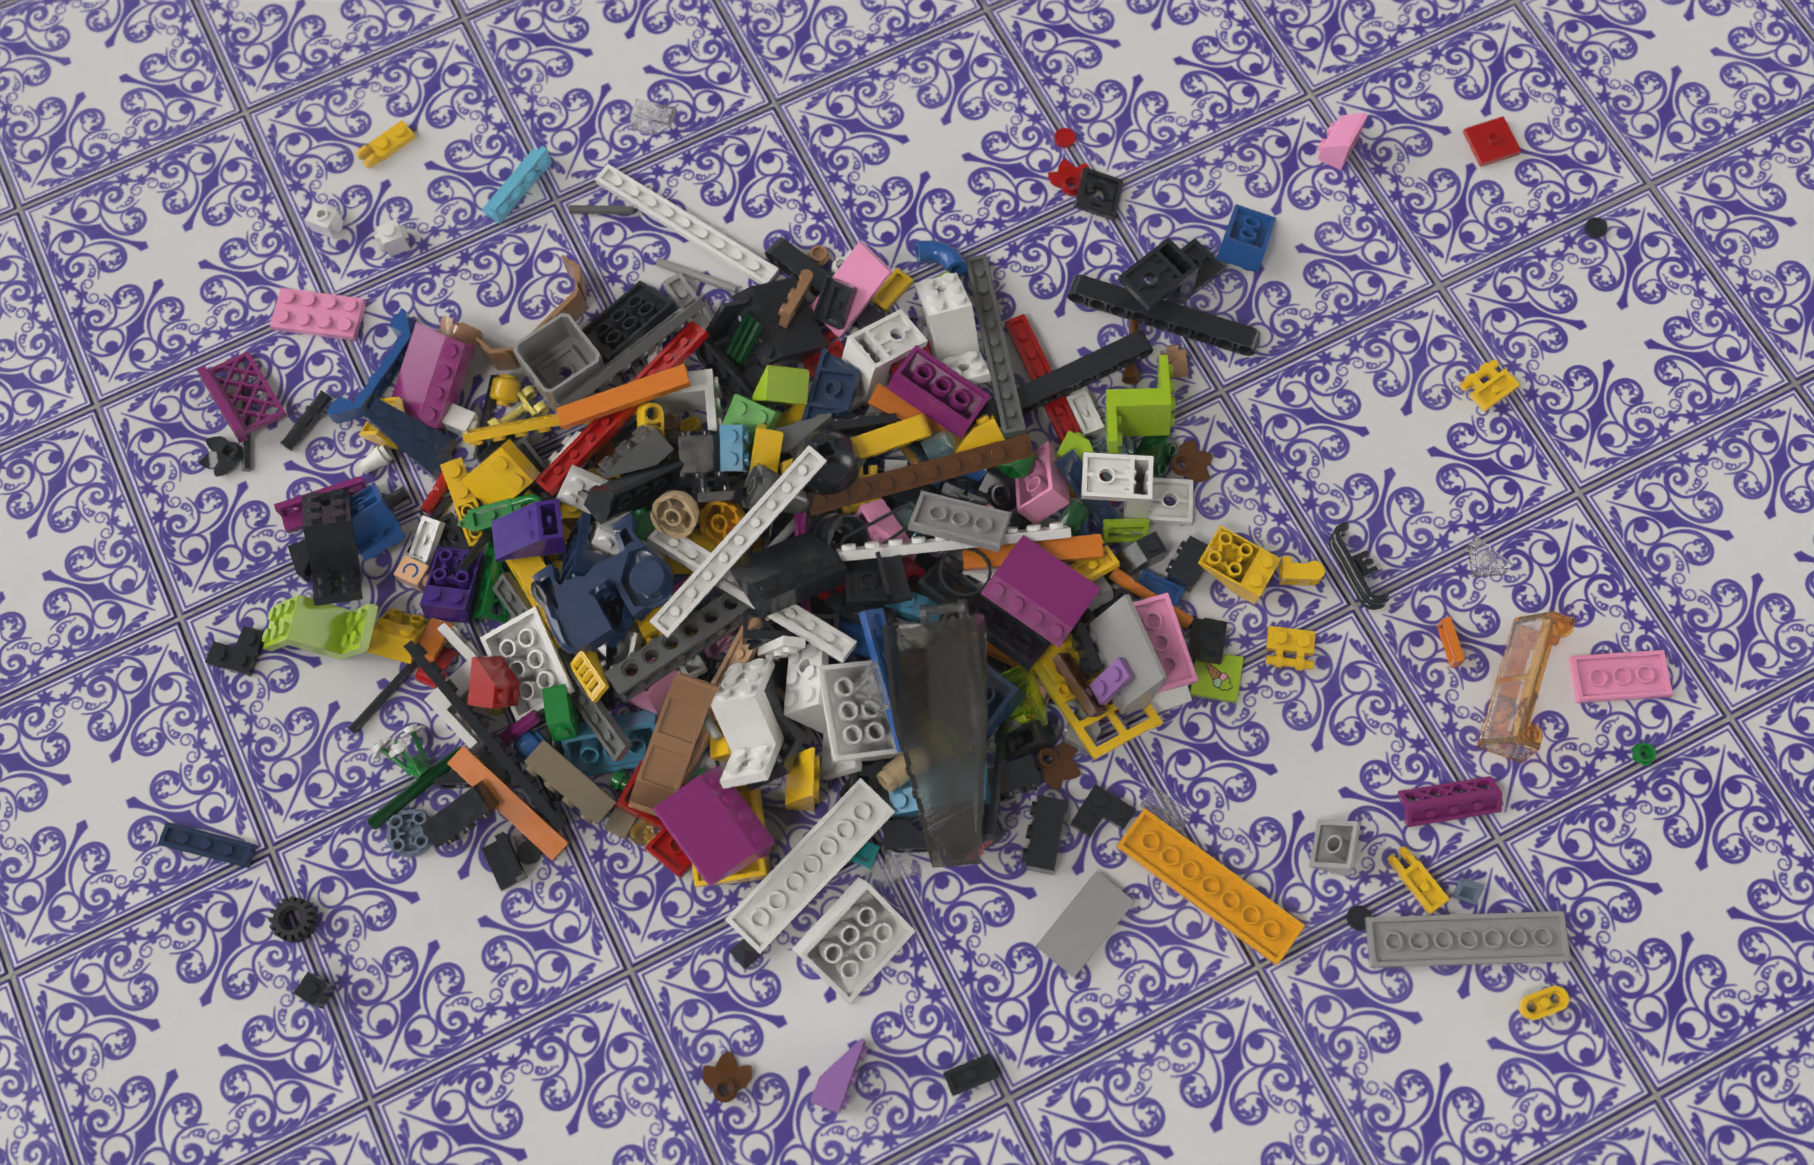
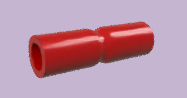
[420,472,448,515]

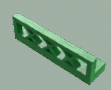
[472,536,516,624]

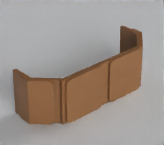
[475,255,587,371]
[628,671,719,816]

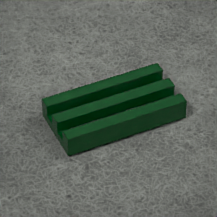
[725,314,764,364]

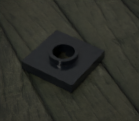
[1073,167,1124,221]
[975,467,1017,512]

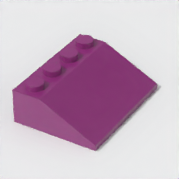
[392,322,476,429]
[981,535,1101,648]
[653,766,775,887]

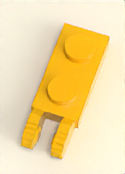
[356,120,416,168]
[1387,846,1450,915]

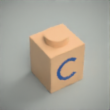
[393,555,431,592]

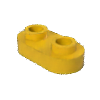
[1518,986,1569,1021]

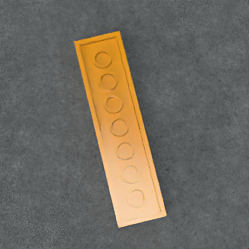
[1116,808,1305,966]

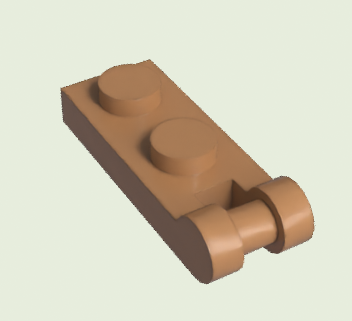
[778,269,813,328]

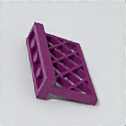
[197,351,287,443]

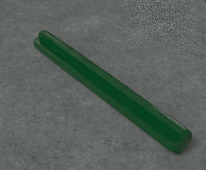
[366,746,461,830]

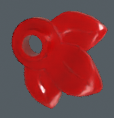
[1048,159,1089,196]

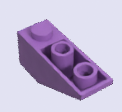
[810,1038,868,1114]

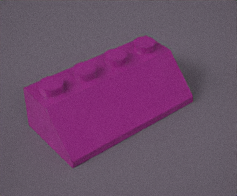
[886,345,990,439]

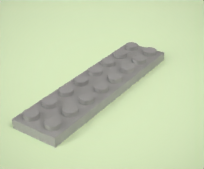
[1365,911,1571,968]

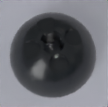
[792,429,861,495]

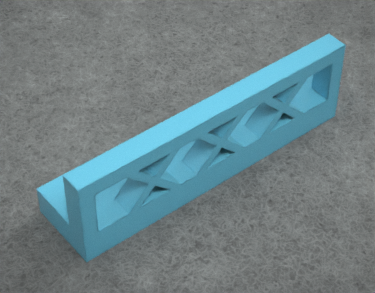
[482,146,552,224]

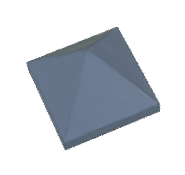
[1452,877,1485,905]

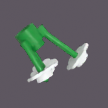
[372,724,431,779]

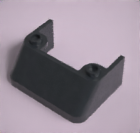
[695,300,800,403]

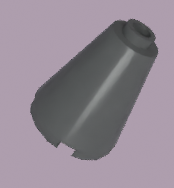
[741,463,809,514]

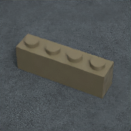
[524,739,617,824]

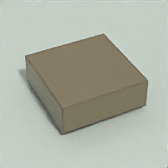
[604,807,638,840]

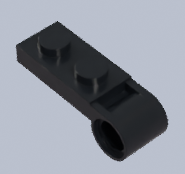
[1071,608,1102,680]

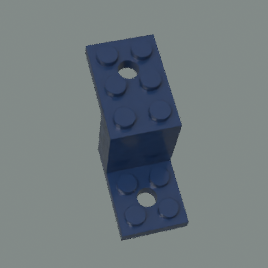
[560,512,636,648]

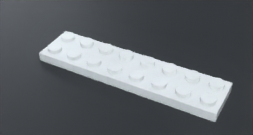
[725,778,895,954]

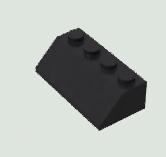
[583,459,684,524]

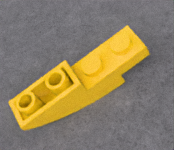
[440,457,491,547]

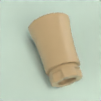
[876,747,931,793]

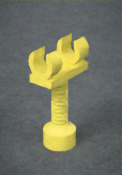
[487,385,549,426]

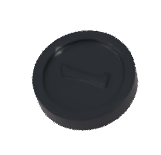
[1584,217,1608,239]
[517,840,542,865]
[1346,905,1371,931]

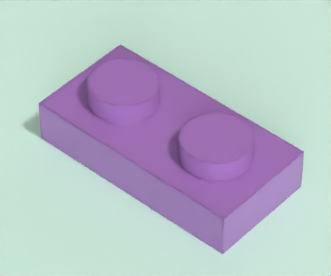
[1089,657,1136,705]

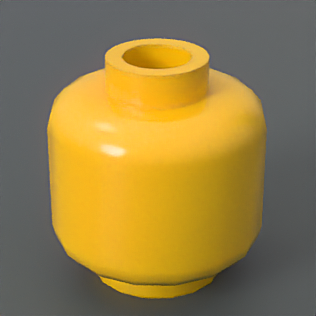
[490,374,521,407]

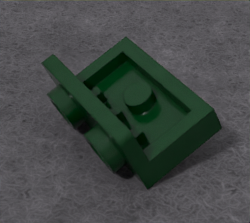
[1134,435,1178,478]

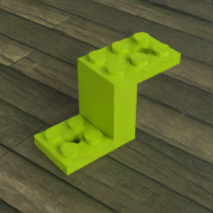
[1105,355,1176,454]
[262,594,378,660]

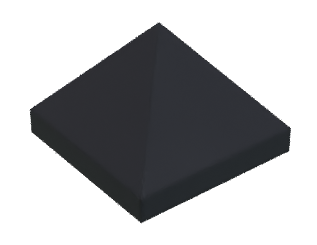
[729,938,763,970]

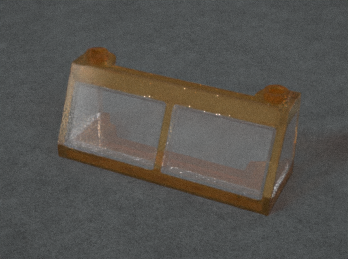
[1476,611,1576,763]

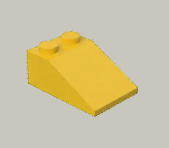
[461,439,540,505]

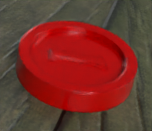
[1054,128,1075,148]

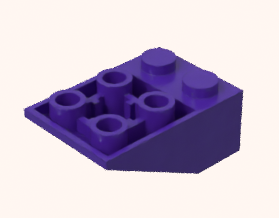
[491,499,566,562]
[420,546,483,624]

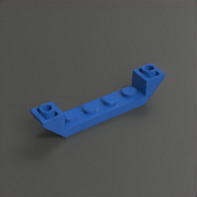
[327,308,413,424]

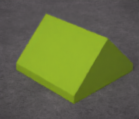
[752,365,809,405]

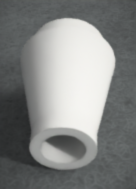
[358,444,394,475]

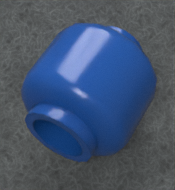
[513,729,549,764]

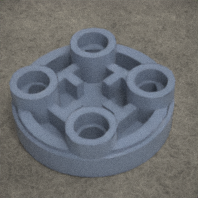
[386,809,433,858]

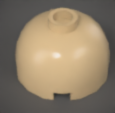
[650,490,699,539]

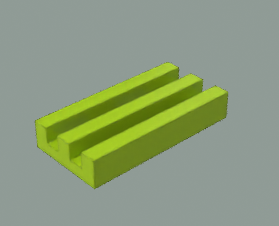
[1101,518,1150,543]

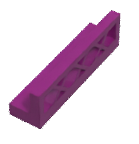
[274,476,369,534]
[1398,776,1502,827]

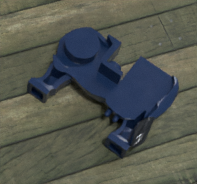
[531,513,674,654]

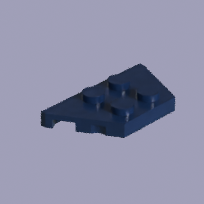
[801,348,861,421]

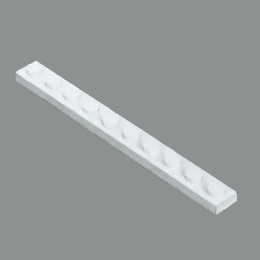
[595,164,780,284]
[649,445,827,638]
[836,522,1071,561]
[647,529,857,663]

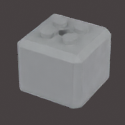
[513,313,604,412]

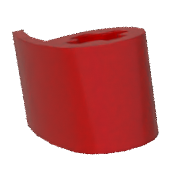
[415,646,459,689]

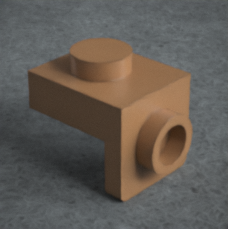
[1160,344,1188,378]

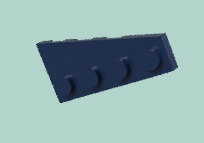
[365,397,458,481]

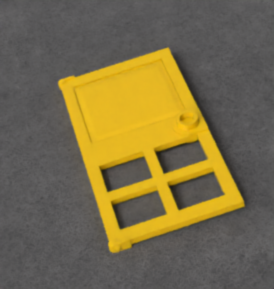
[1032,619,1164,760]

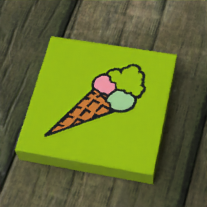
[1190,654,1244,704]

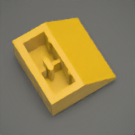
[368,609,431,664]

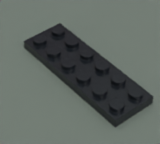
[914,558,1052,671]

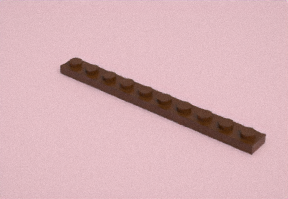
[807,433,1034,516]

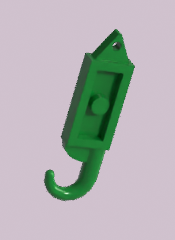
[457,494,543,533]

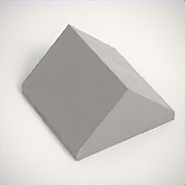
[1309,820,1361,876]

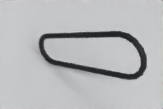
[839,505,914,549]

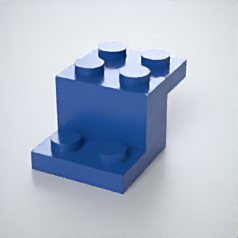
[350,482,405,561]

